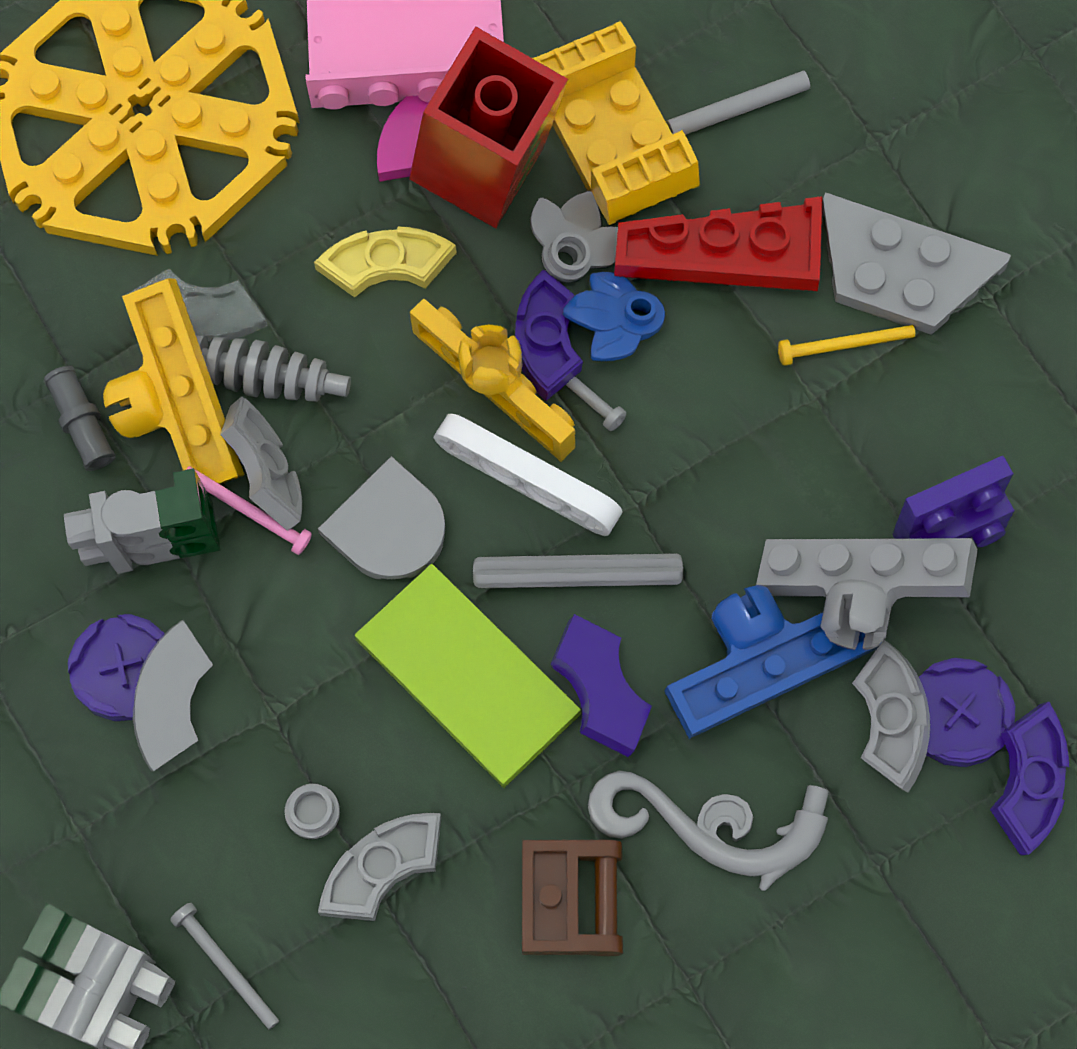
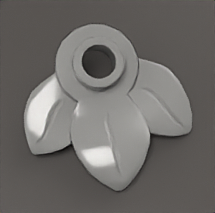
[530,191,618,282]

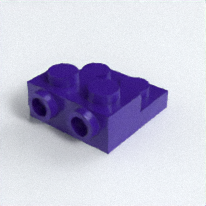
[892,455,1015,548]

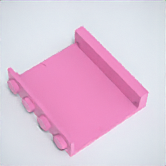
[306,0,504,110]

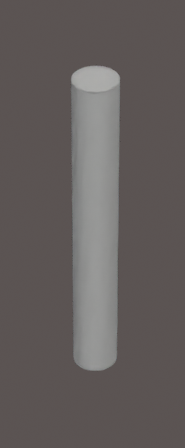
[666,70,810,135]

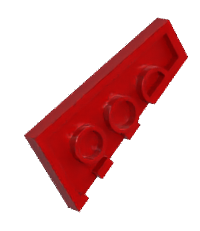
[614,196,822,291]

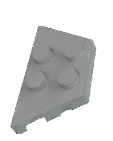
[822,192,1011,335]

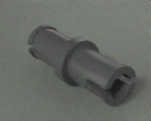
[44,366,116,471]

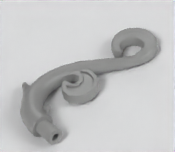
[588,771,829,891]

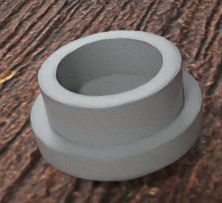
[285,784,340,839]

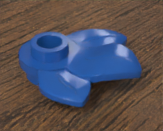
[563,272,665,361]

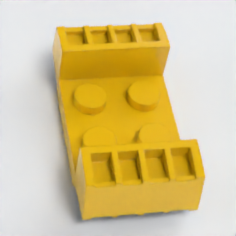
[532,21,700,225]

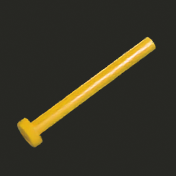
[778,325,915,366]

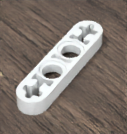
[433,414,623,536]

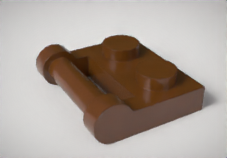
[522,840,623,956]

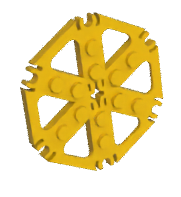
[0,0,300,256]

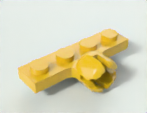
[103,278,244,484]
[409,299,575,462]

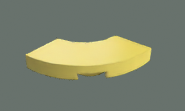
[314,226,457,298]

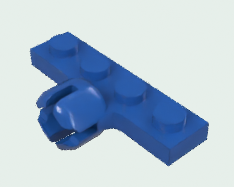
[664,585,882,739]

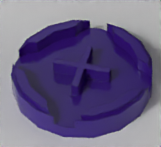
[68,614,165,721]
[919,658,1015,767]

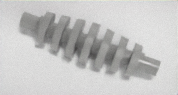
[196,335,351,402]

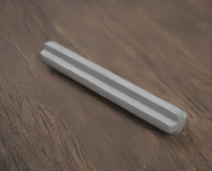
[473,553,683,588]

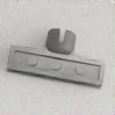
[756,538,978,650]

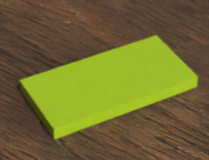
[354,563,581,788]

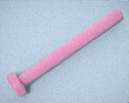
[186,466,312,555]

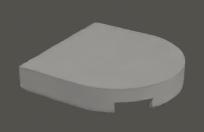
[318,456,445,580]

